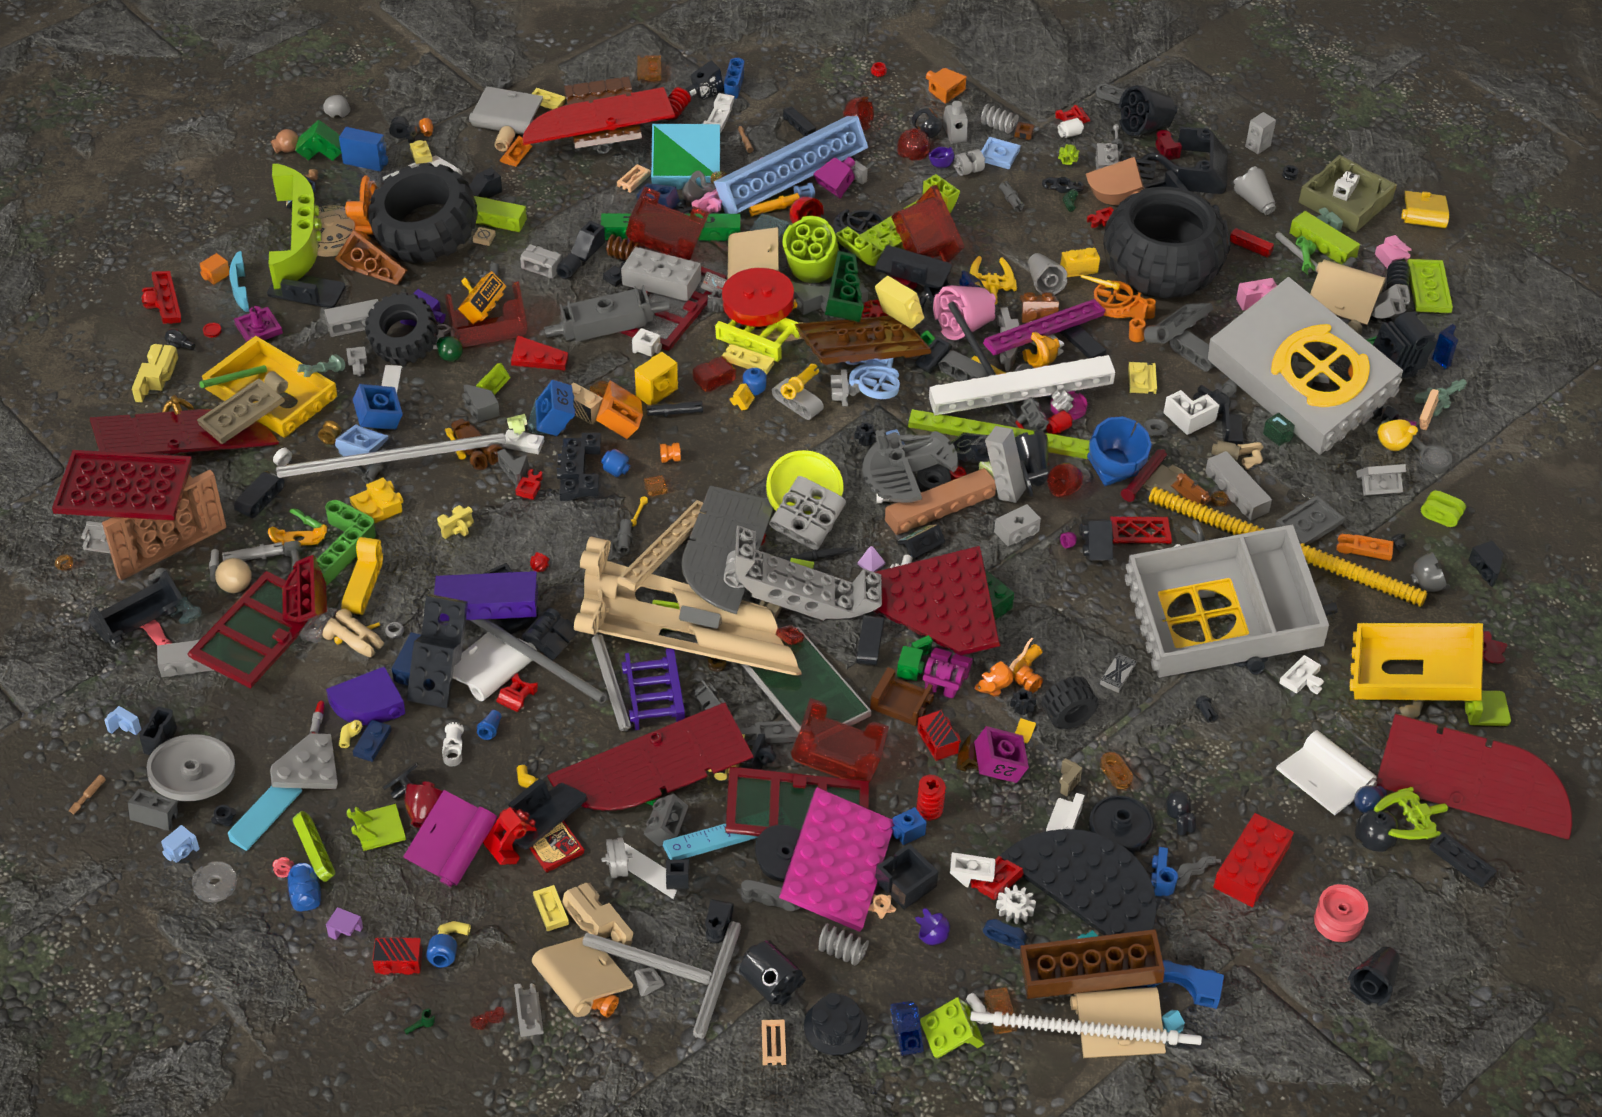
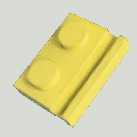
[1128,362,1157,394]

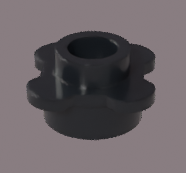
[211,805,236,826]

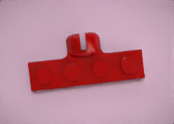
[142,271,181,324]

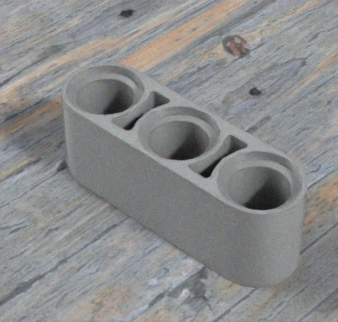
[772,378,824,420]

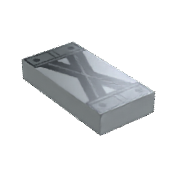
[1100,653,1136,693]

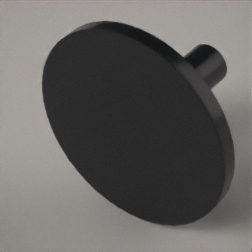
[1020,459,1049,497]
[382,762,419,800]

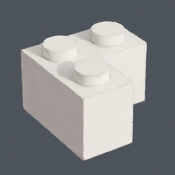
[1164,390,1219,435]

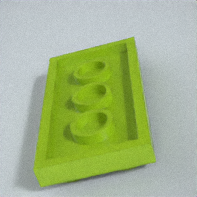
[1407,259,1453,313]

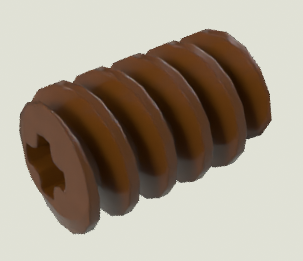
[606,234,645,261]

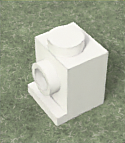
[632,328,662,357]

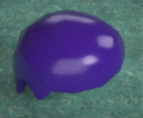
[929,147,954,168]

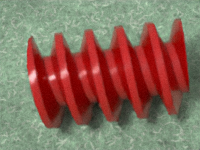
[666,87,691,120]
[916,775,946,821]

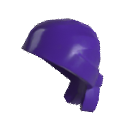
[915,908,950,946]

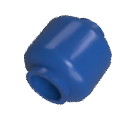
[743,368,767,395]
[601,449,631,477]
[426,934,457,968]

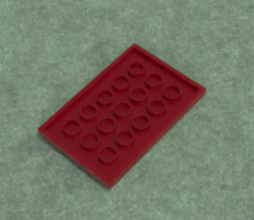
[52,450,193,521]

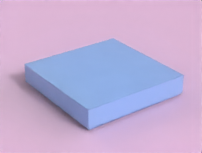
[981,137,1021,169]

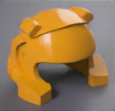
[1022,332,1060,368]

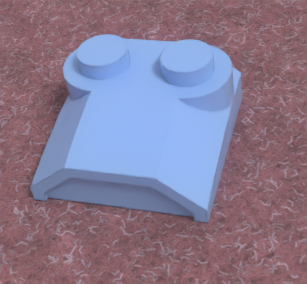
[335,424,388,456]

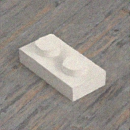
[502,429,544,454]

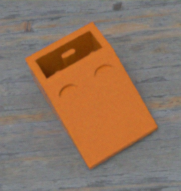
[596,380,643,439]

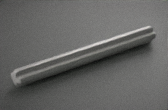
[592,634,631,732]
[693,921,741,1039]
[582,933,712,985]

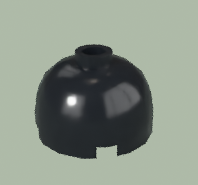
[1355,808,1400,852]

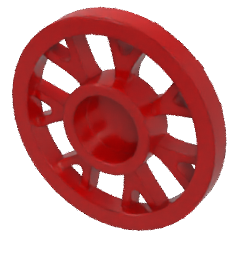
[861,299,889,318]

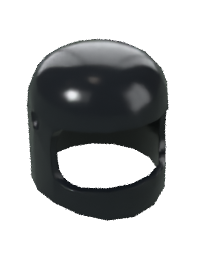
[912,108,942,138]

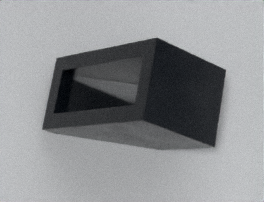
[469,167,502,199]

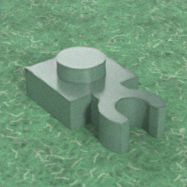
[1317,207,1343,232]

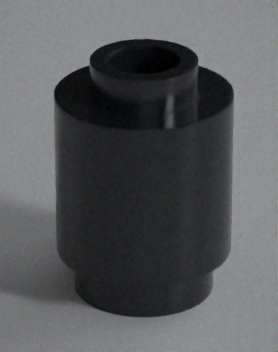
[556,254,581,279]

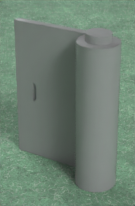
[469,86,543,135]

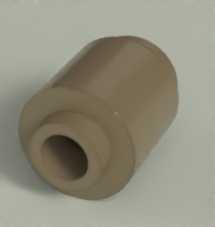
[1211,440,1240,461]

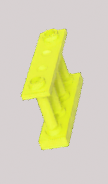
[715,318,800,362]

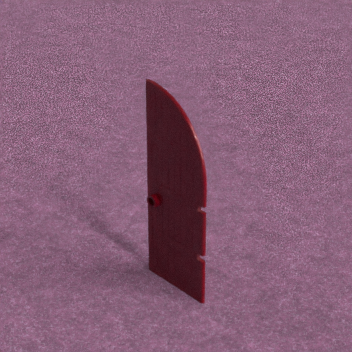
[90,409,279,454]
[547,702,753,810]
[1376,714,1572,840]

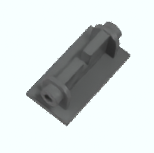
[695,680,729,710]

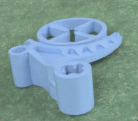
[845,358,900,399]

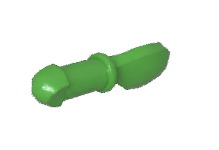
[289,508,323,528]

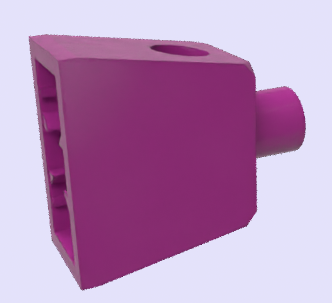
[814,157,856,199]

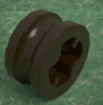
[708,657,726,672]

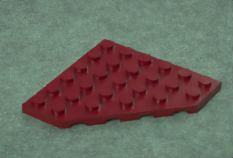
[873,546,1000,656]

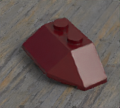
[282,555,327,623]

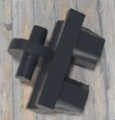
[739,734,776,770]

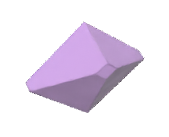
[857,546,885,572]

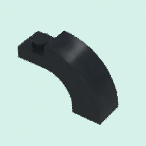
[666,855,689,890]

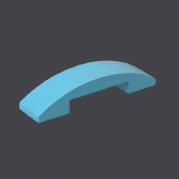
[229,251,249,312]

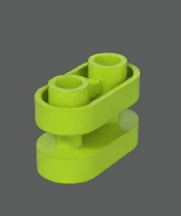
[1421,490,1466,527]

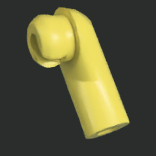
[339,720,363,748]
[437,921,471,935]

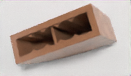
[1086,157,1144,205]

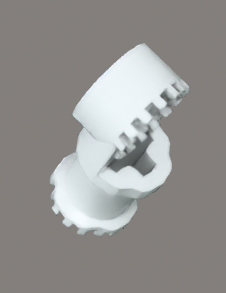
[442,722,464,766]

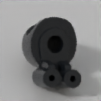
[389,116,417,143]
[1193,385,1231,414]
[1166,790,1196,835]

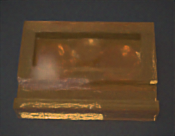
[637,55,661,81]

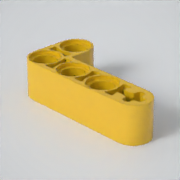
[341,537,383,615]

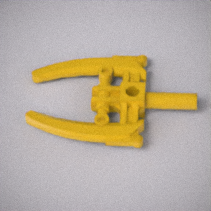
[968,256,1017,305]

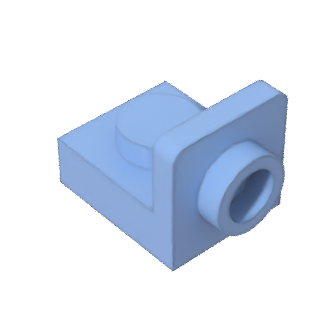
[105,706,142,735]

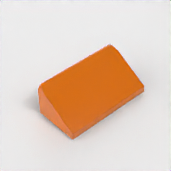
[499,136,532,167]

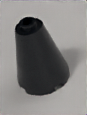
[1015,431,1049,486]
[1348,947,1400,1006]

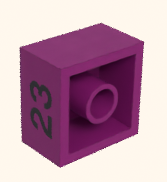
[974,726,1029,783]

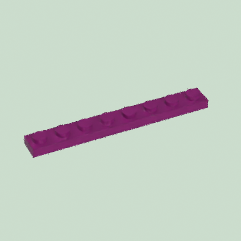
[983,299,1105,355]

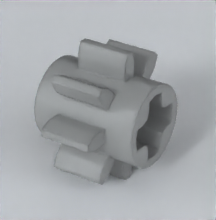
[1051,390,1074,412]

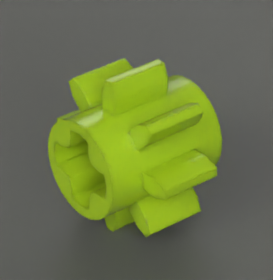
[1058,144,1080,166]

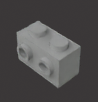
[1095,143,1121,170]

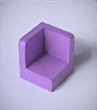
[326,907,363,940]

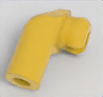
[517,765,538,788]

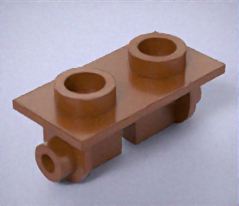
[1171,473,1211,506]

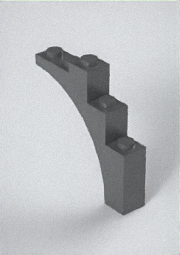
[791,281,868,318]

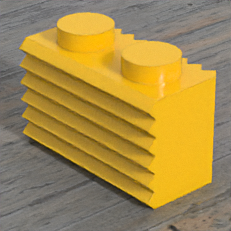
[1060,247,1100,277]

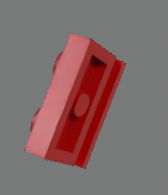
[970,856,1024,900]

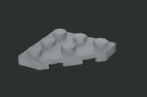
[270,733,338,789]

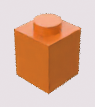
[200,253,230,285]

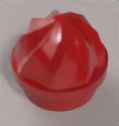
[530,552,550,572]

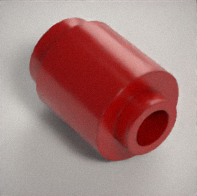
[1045,411,1073,435]

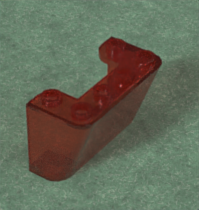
[626,186,709,260]

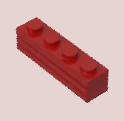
[1230,228,1274,258]

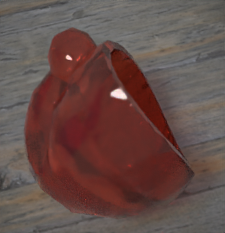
[1047,463,1083,497]

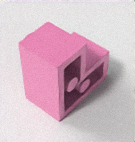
[1236,278,1277,311]

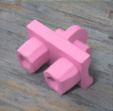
[692,189,722,214]

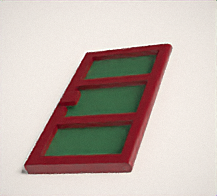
[187,571,316,689]
[725,767,869,836]

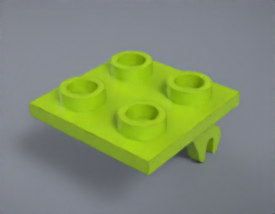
[347,804,406,851]

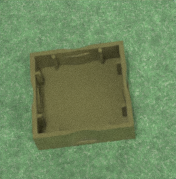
[1299,155,1397,233]

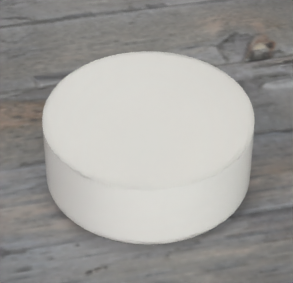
[273,448,292,466]

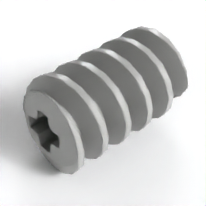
[981,104,1019,134]
[818,923,869,966]

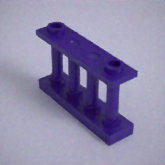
[622,648,685,730]

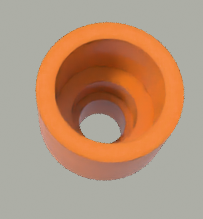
[419,118,434,137]

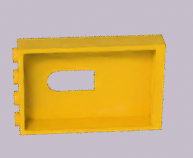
[202,336,337,438]
[1350,623,1484,701]

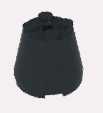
[1118,85,1178,136]

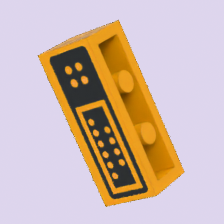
[458,271,506,324]

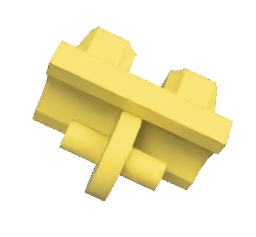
[437,505,474,539]

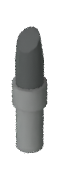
[209,549,219,582]

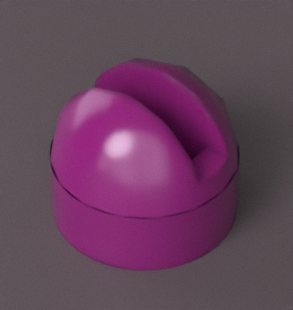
[1060,532,1077,549]

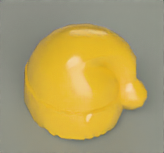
[1377,420,1418,451]

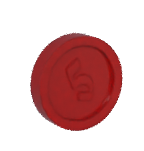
[203,323,222,338]

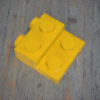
[349,477,403,524]

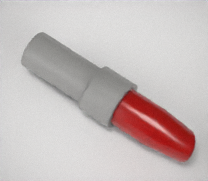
[310,701,324,734]

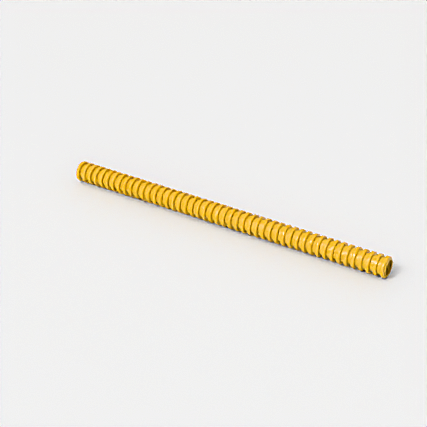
[1149,486,1428,607]

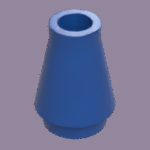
[477,710,502,740]

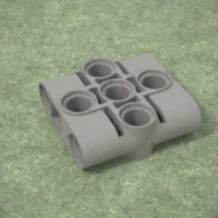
[769,476,846,550]

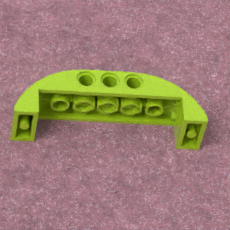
[269,164,322,290]

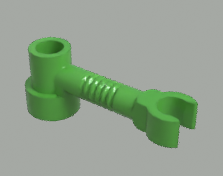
[1296,236,1316,275]

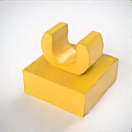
[730,383,755,410]

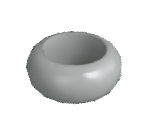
[385,622,404,639]

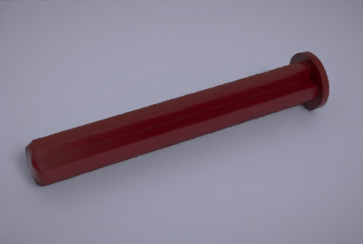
[1121,449,1167,502]

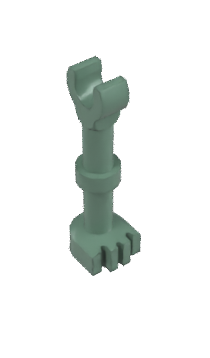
[297,354,345,377]

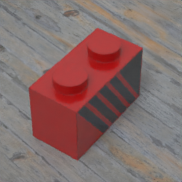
[917,710,961,761]
[372,938,423,975]

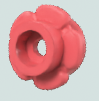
[272,857,295,877]

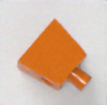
[926,68,967,104]

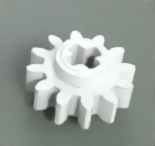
[996,885,1036,924]

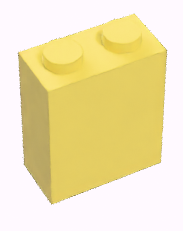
[875,276,924,329]

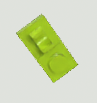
[476,363,510,395]

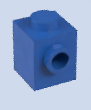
[891,807,926,845]

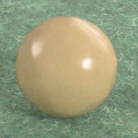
[215,558,251,593]

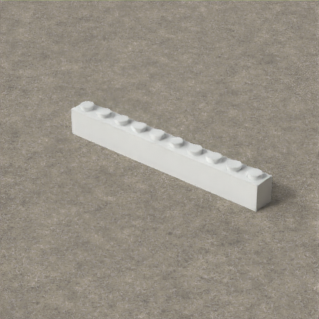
[929,355,1115,416]

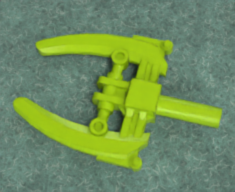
[1374,787,1448,839]

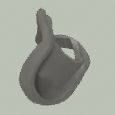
[682,170,716,203]

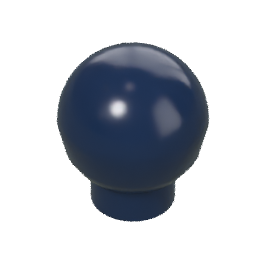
[1354,785,1387,813]

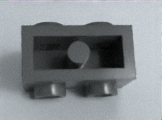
[644,794,688,847]

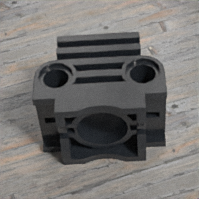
[1373,311,1438,378]

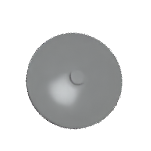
[147,735,235,801]

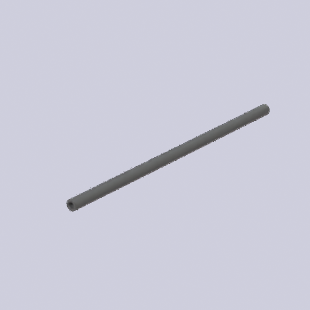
[470,619,607,704]

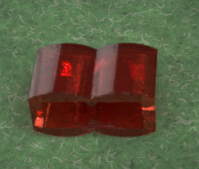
[693,356,736,392]

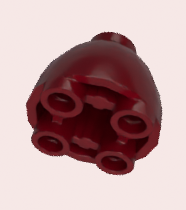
[405,781,443,828]

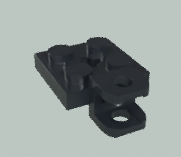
[950,432,990,462]

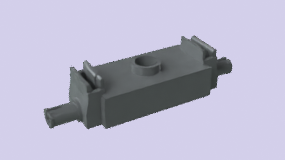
[544,285,670,342]

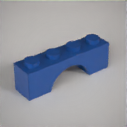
[1127,960,1224,1009]

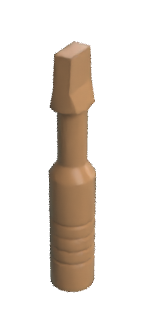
[738,126,754,153]
[69,775,106,815]

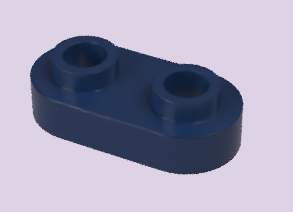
[983,919,1028,949]

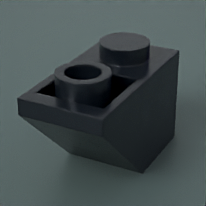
[571,221,605,262]
[1469,540,1504,587]

